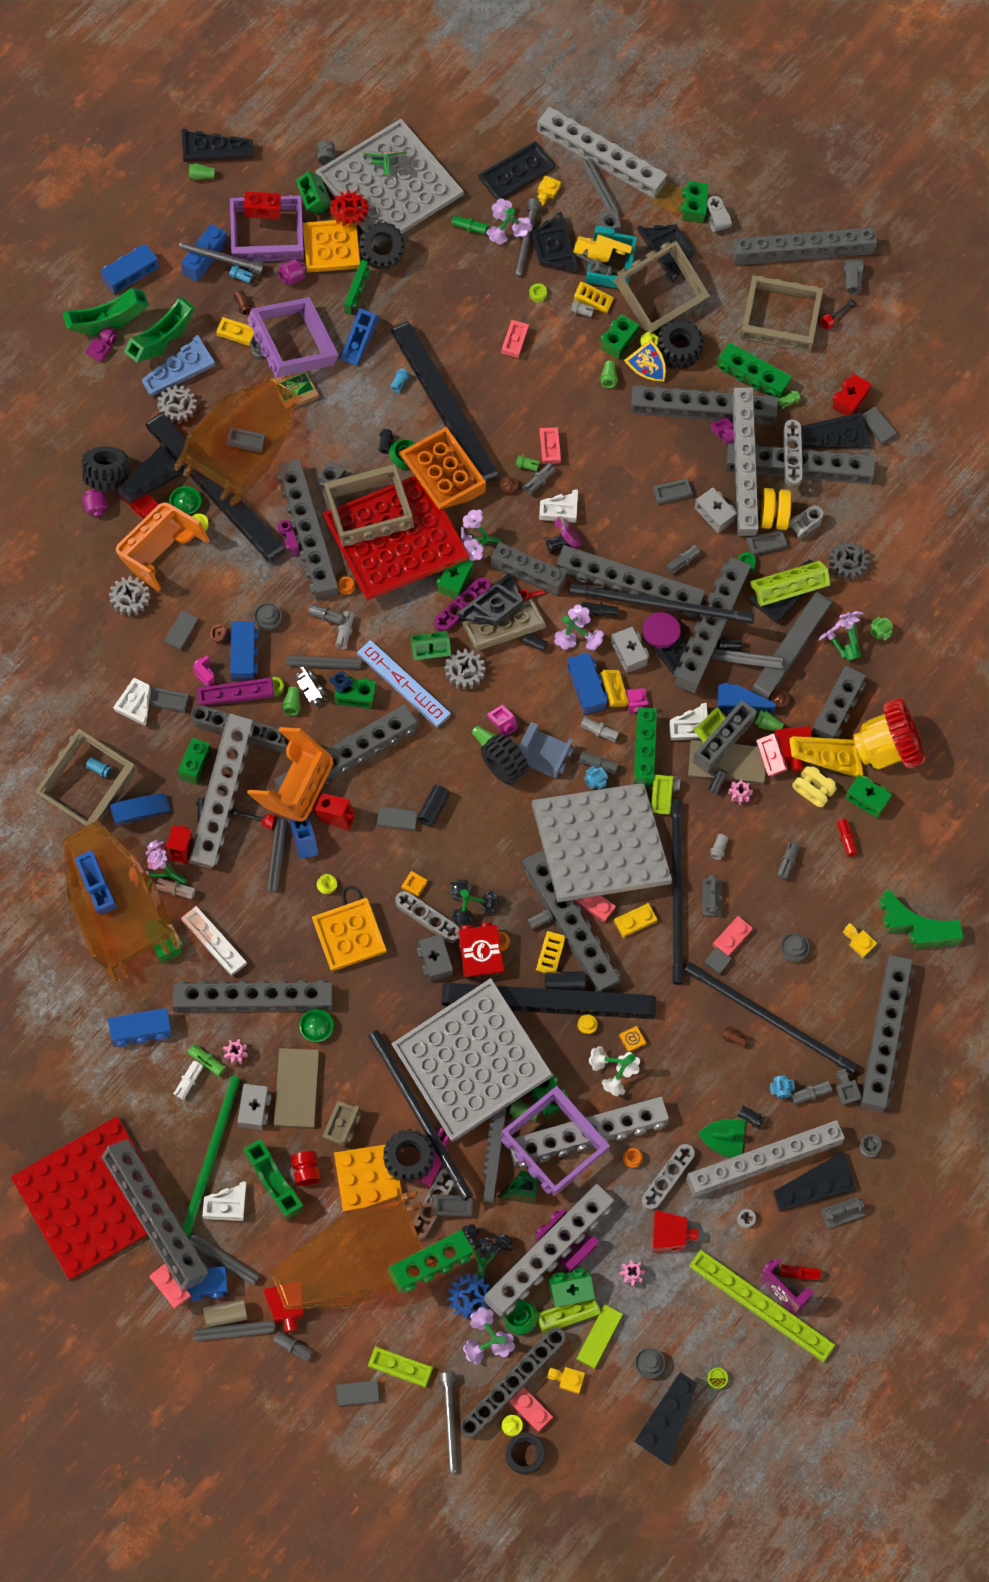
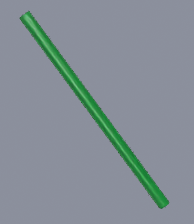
[176,1076,241,1248]

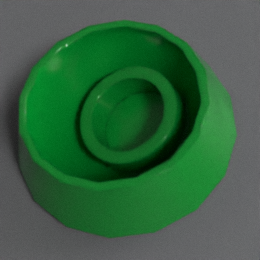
[389,439,415,470]
[169,486,202,516]
[299,1009,334,1042]
[504,1300,538,1335]

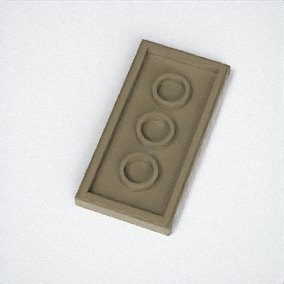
[462,599,546,651]
[688,740,765,785]
[274,1048,319,1129]

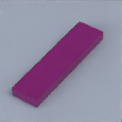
[197,677,275,707]

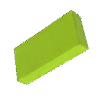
[693,707,726,742]
[651,775,673,815]

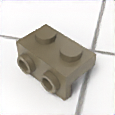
[322,1101,362,1147]

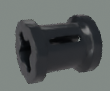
[545,534,567,553]

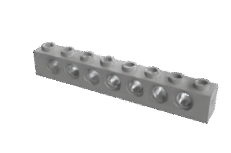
[537,107,667,199]
[732,388,758,536]
[188,714,254,869]
[509,1097,669,1168]
[686,1120,845,1198]
[483,1184,614,1317]

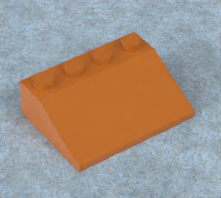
[400,427,486,510]

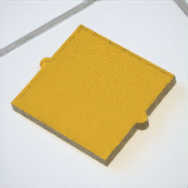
[651,181,684,214]

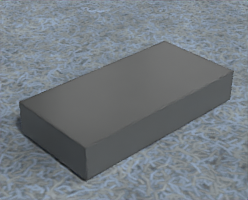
[862,407,897,445]
[226,427,266,453]
[652,478,693,505]
[746,530,788,556]
[164,611,199,651]
[149,687,190,713]
[377,806,418,831]
[432,1194,473,1217]
[336,1380,379,1407]

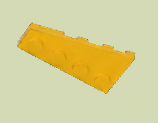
[789,736,863,778]

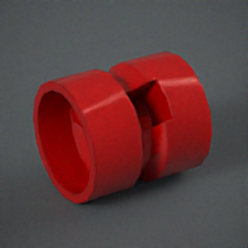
[291,1151,321,1186]

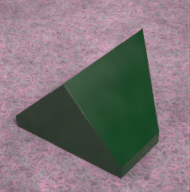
[495,1170,538,1204]

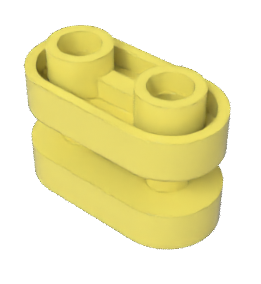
[792,766,837,807]

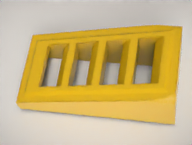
[574,282,614,313]
[536,931,566,974]

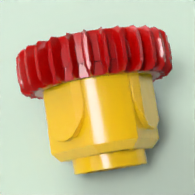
[854,698,925,769]

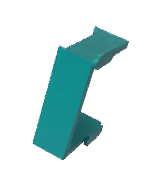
[585,226,637,289]

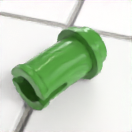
[777,390,801,410]
[515,454,540,472]

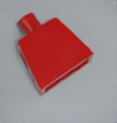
[774,726,811,772]
[311,794,356,831]
[652,1210,699,1253]
[263,1281,304,1333]

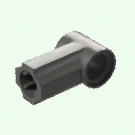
[843,259,863,295]

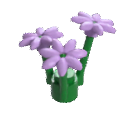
[819,611,864,661]

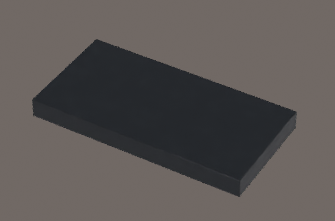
[478,141,556,200]

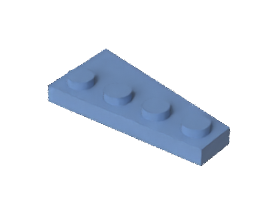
[142,335,215,397]

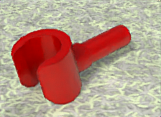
[519,589,545,602]

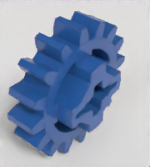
[447,1274,489,1319]

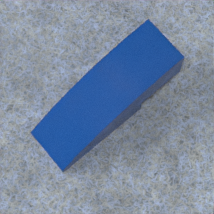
[110,793,171,826]
[74,850,119,915]

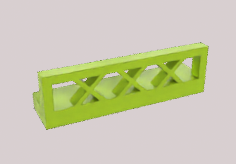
[750,561,830,606]

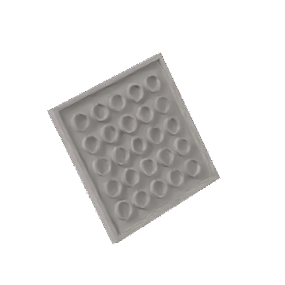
[316,119,464,248]
[532,784,672,902]
[392,978,553,1142]

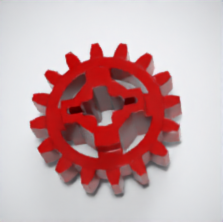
[330,190,369,227]

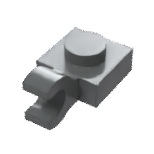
[835,1069,862,1106]

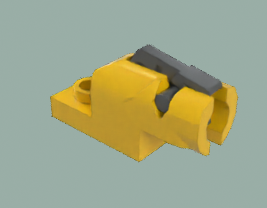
[573,234,632,263]

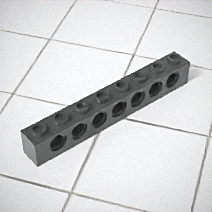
[732,227,877,266]
[630,385,778,425]
[726,443,875,485]
[276,459,338,600]
[556,545,705,617]
[673,557,751,694]
[274,704,417,791]
[522,850,620,992]
[859,955,914,1113]
[173,980,332,1013]
[102,1139,208,1291]

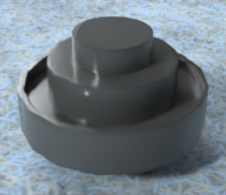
[254,603,282,631]
[780,933,809,962]
[634,1348,665,1379]

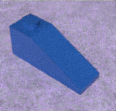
[340,308,381,366]
[717,683,776,715]
[288,816,318,859]

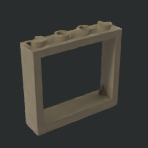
[614,241,710,334]
[740,275,823,353]
[324,464,414,546]
[35,729,138,832]

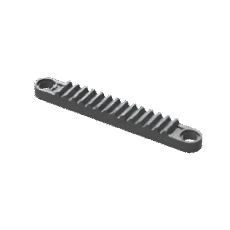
[483,1107,506,1203]

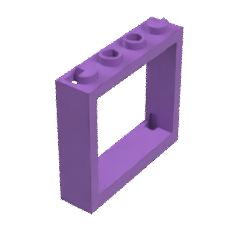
[230,195,304,262]
[247,297,338,378]
[501,1086,610,1196]

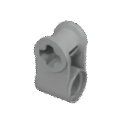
[706,196,732,232]
[788,506,823,539]

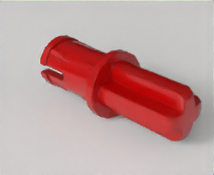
[837,819,858,857]
[780,1264,821,1281]

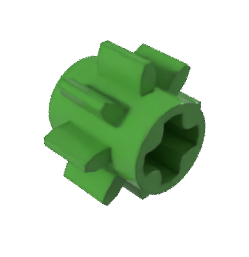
[870,617,893,641]

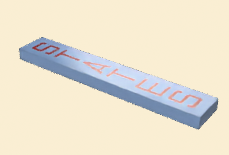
[357,640,451,728]

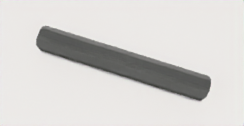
[582,158,619,215]
[712,649,785,668]
[286,655,361,670]
[267,819,287,892]
[189,1234,260,1285]
[194,1321,275,1341]

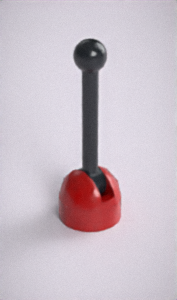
[819,299,855,330]
[231,809,277,830]

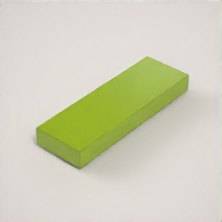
[538,1299,601,1334]
[576,1305,623,1369]
[368,1346,433,1388]

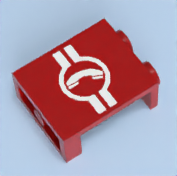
[458,922,504,978]

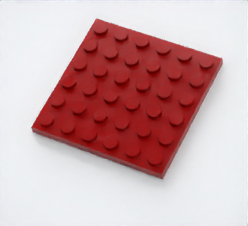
[322,476,469,601]
[10,1116,173,1281]

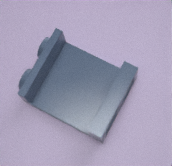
[519,722,574,779]

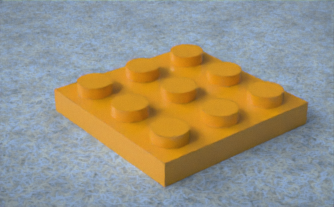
[302,220,360,272]
[312,898,387,972]
[334,1145,403,1213]

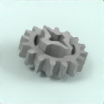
[157,385,197,424]
[109,576,150,616]
[444,649,485,690]

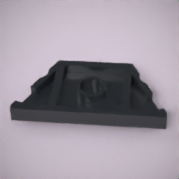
[531,211,578,273]
[637,224,695,282]
[458,573,524,626]

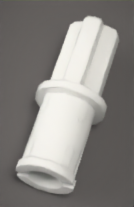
[173,1061,203,1100]

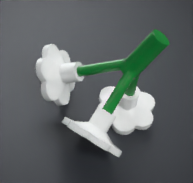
[589,1046,640,1096]

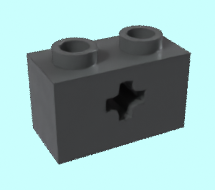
[416,934,453,982]

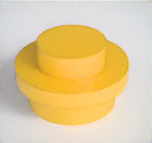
[578,1015,597,1034]

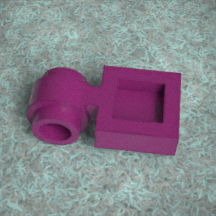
[85,328,118,363]
[710,418,734,445]
[278,520,299,557]

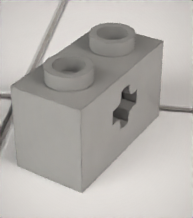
[695,488,737,534]
[611,627,649,674]
[238,1084,271,1131]

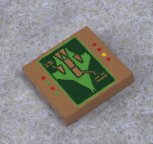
[271,371,319,412]

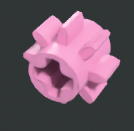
[728,779,753,805]
[223,1039,248,1065]
[619,1260,645,1287]

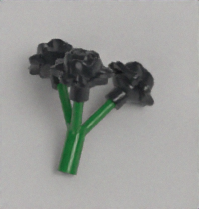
[448,878,499,927]
[461,1224,513,1284]

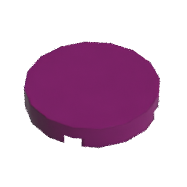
[554,516,583,549]
[642,612,680,648]

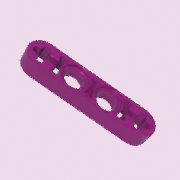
[434,578,490,632]

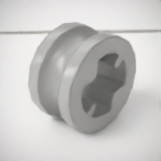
[737,1209,756,1228]

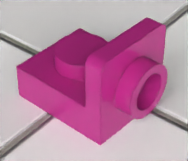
[193,655,215,686]
[626,688,649,715]
[487,704,518,736]

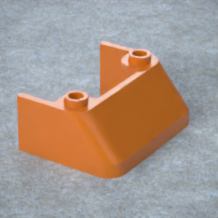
[116,503,210,591]
[247,727,333,821]

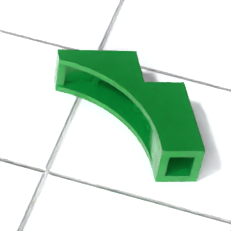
[63,287,149,337]
[124,297,196,363]
[879,890,963,949]

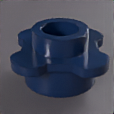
[330,671,352,693]

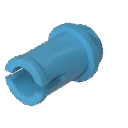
[229,265,254,284]
[390,369,409,393]
[86,757,112,778]

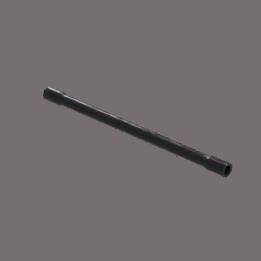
[570,583,754,624]
[671,799,684,985]
[684,962,858,1075]
[368,1030,473,1201]

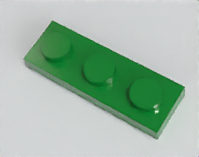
[344,260,370,315]

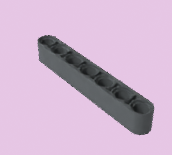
[751,591,833,700]
[191,706,315,755]
[460,1328,565,1439]

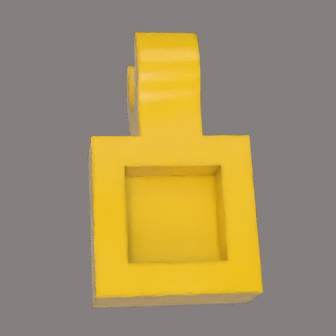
[537,175,561,206]
[843,923,877,958]
[547,1367,585,1394]

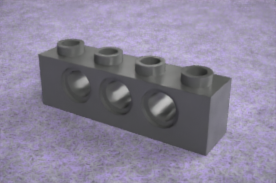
[490,542,566,597]
[811,666,866,739]
[693,700,757,774]

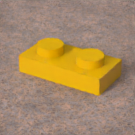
[216,317,254,346]
[600,670,629,707]
[614,903,657,938]

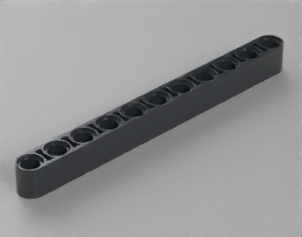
[391,321,498,484]
[145,413,285,563]
[441,983,656,1019]

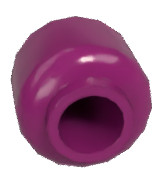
[278,259,306,285]
[82,489,109,517]

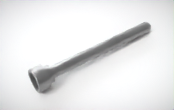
[515,199,542,277]
[179,242,263,275]
[439,1372,457,1475]

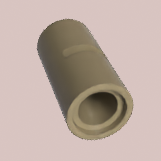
[203,1299,247,1328]

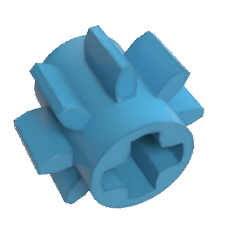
[584,766,608,790]
[770,1075,795,1099]

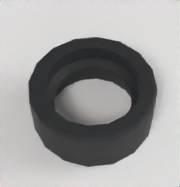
[505,1433,545,1475]

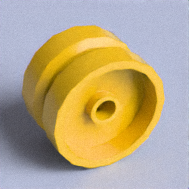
[760,488,791,530]

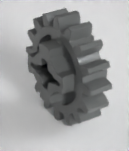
[829,540,869,580]

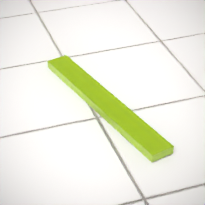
[689,1249,835,1363]

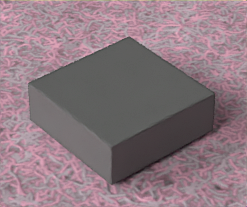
[704,947,732,975]

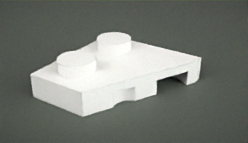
[539,489,578,522]
[113,678,151,726]
[669,703,707,740]
[202,1182,246,1221]

